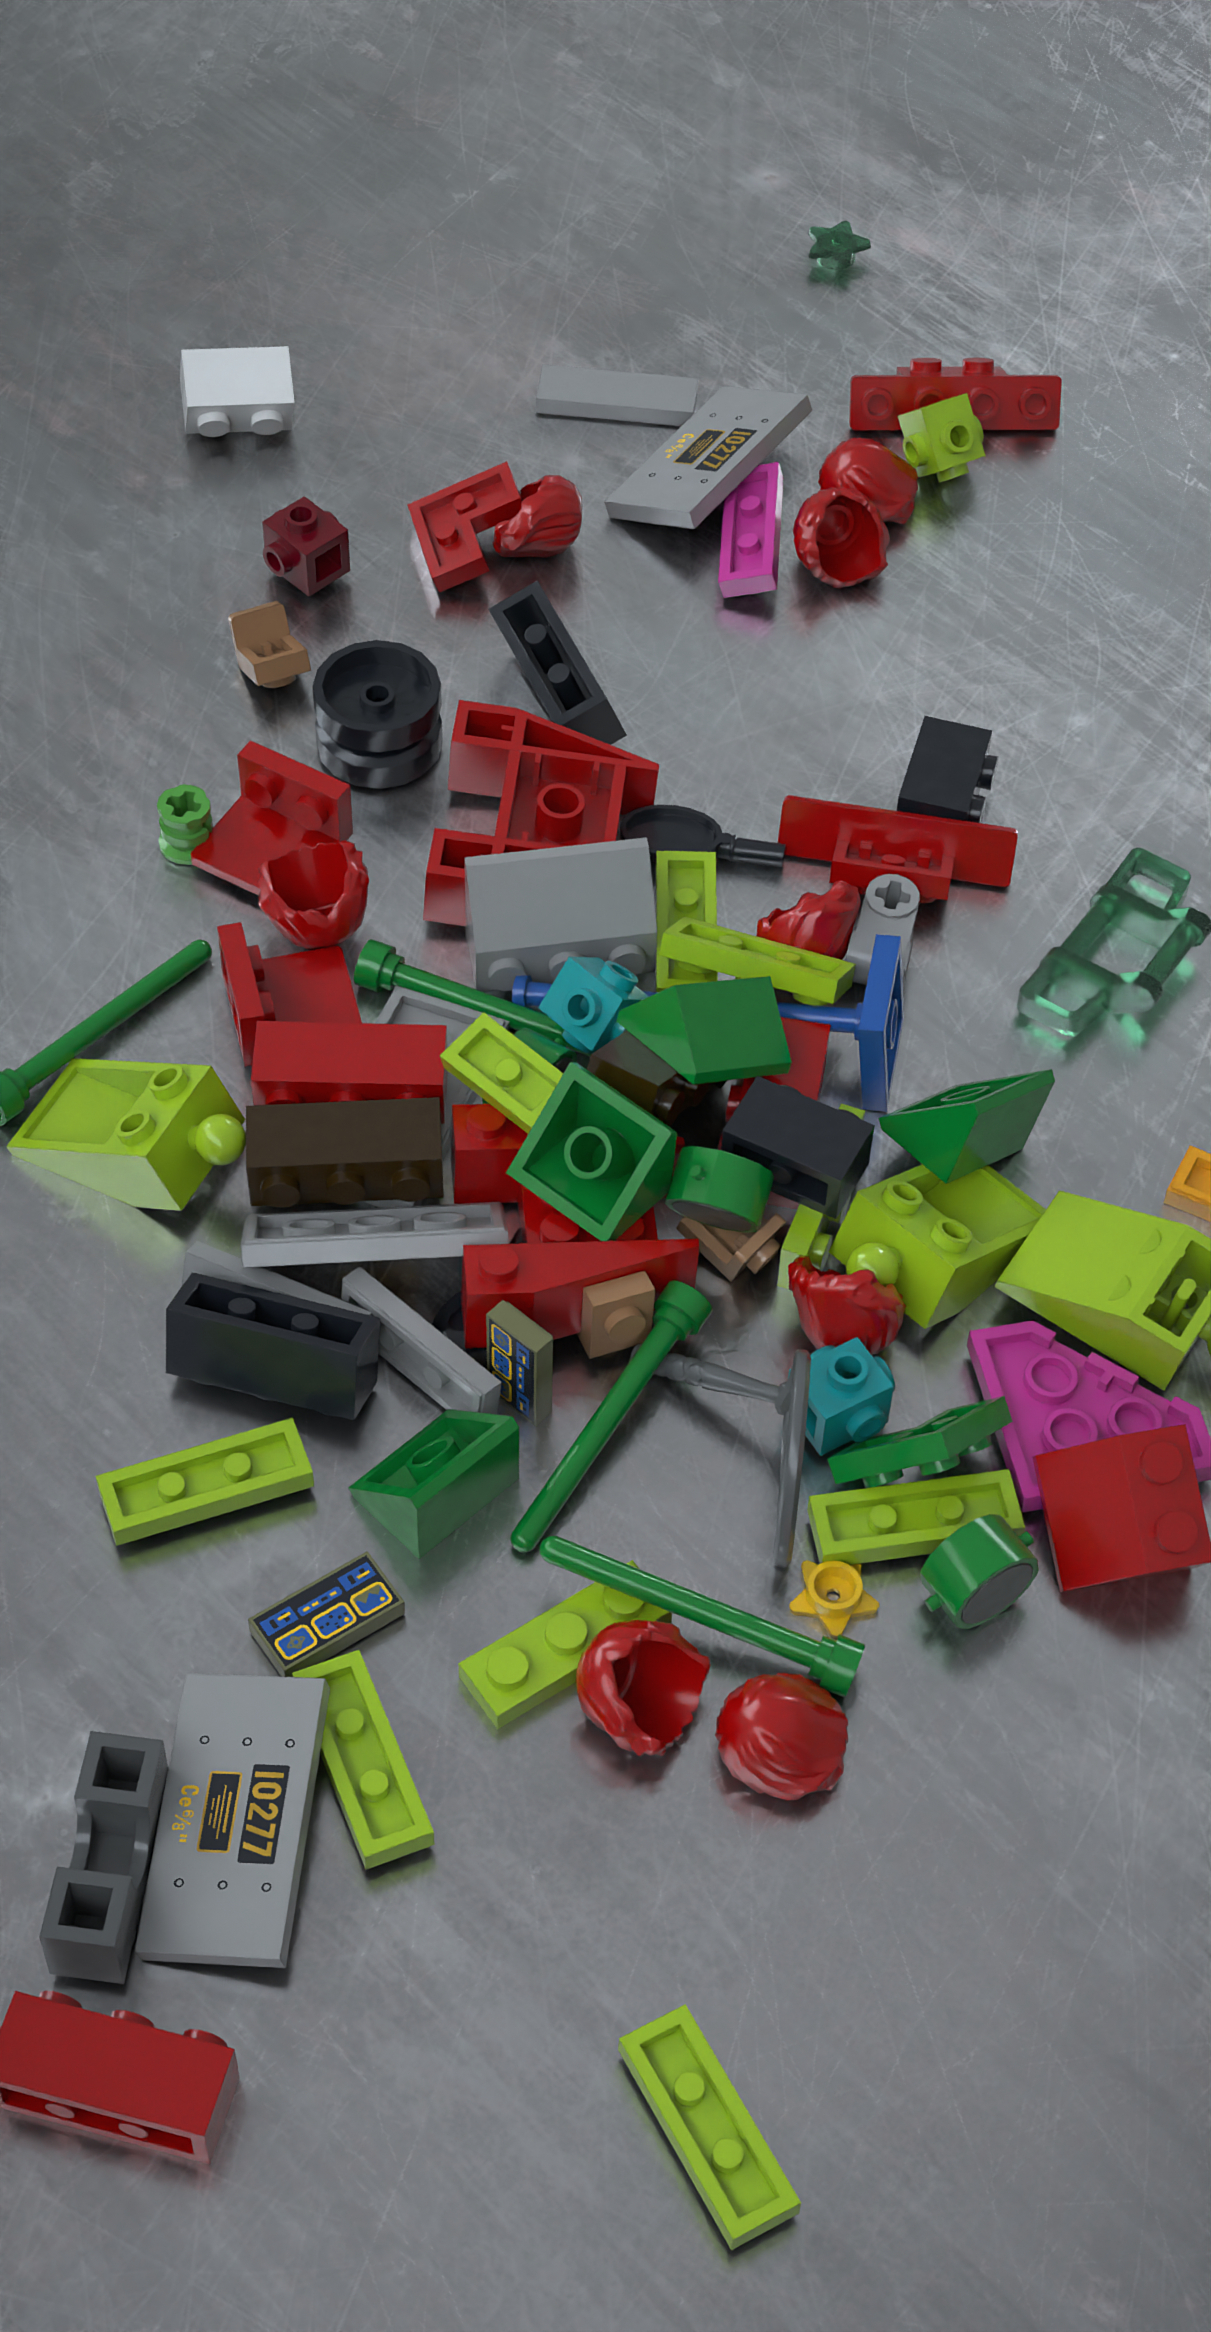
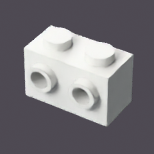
[180,346,295,437]

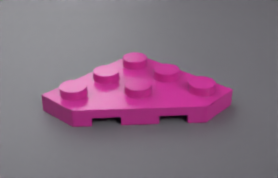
[967,1320,1211,1513]

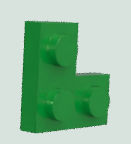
[827,1396,1013,1488]

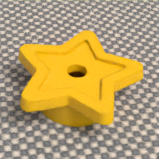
[789,1560,880,1639]

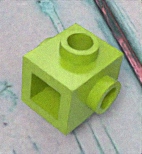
[898,393,986,482]

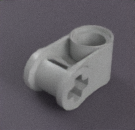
[845,874,920,986]

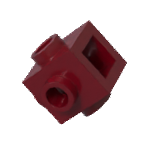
[262,496,350,597]

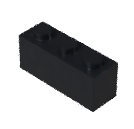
[488,581,627,745]
[166,1272,380,1420]

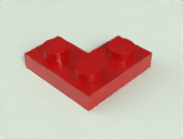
[407,461,523,593]

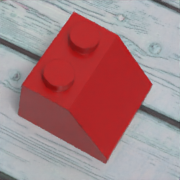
[1033,1424,1211,1592]

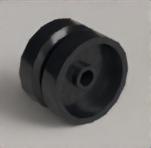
[312,640,443,789]

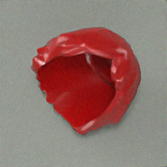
[818,438,918,524]
[492,475,583,558]
[793,487,890,588]
[258,840,369,949]
[756,880,860,960]
[788,1255,906,1356]
[576,1620,710,1757]
[715,1673,849,1801]

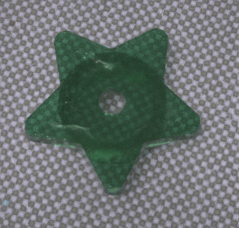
[808,221,871,270]

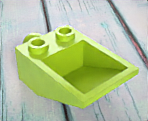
[6,1058,246,1211]
[828,1164,1046,1329]
[995,1190,1211,1391]

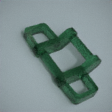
[1016,848,1211,1037]

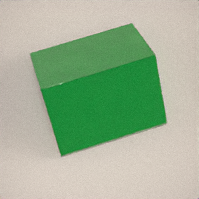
[616,976,792,1084]
[506,1062,677,1241]
[878,1069,1055,1184]
[348,1409,519,1559]

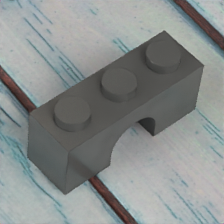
[39,1731,168,1984]

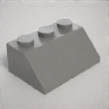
[464,837,657,992]

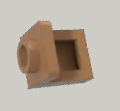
[228,601,311,688]
[676,1213,786,1282]
[577,1271,655,1358]

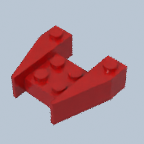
[423,700,660,926]
[450,1104,699,1348]

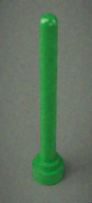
[0,939,212,1126]
[354,939,591,1057]
[510,1281,713,1553]
[540,1536,865,1698]

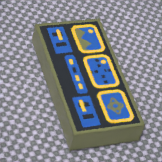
[486,1300,553,1427]
[248,1551,405,1677]

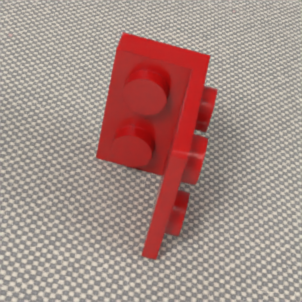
[191,740,353,896]
[217,922,362,1067]

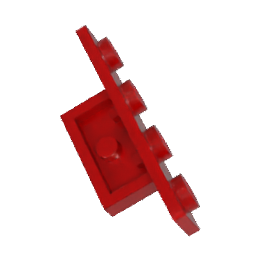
[849,358,1062,430]
[778,795,1018,903]

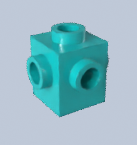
[538,956,649,1054]
[788,1337,895,1456]

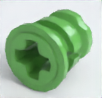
[157,784,213,865]

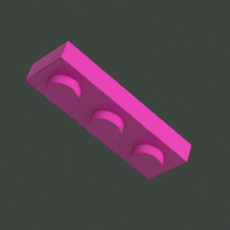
[718,462,784,598]

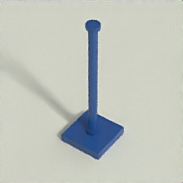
[512,934,904,1112]

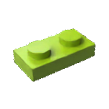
[440,1012,564,1134]

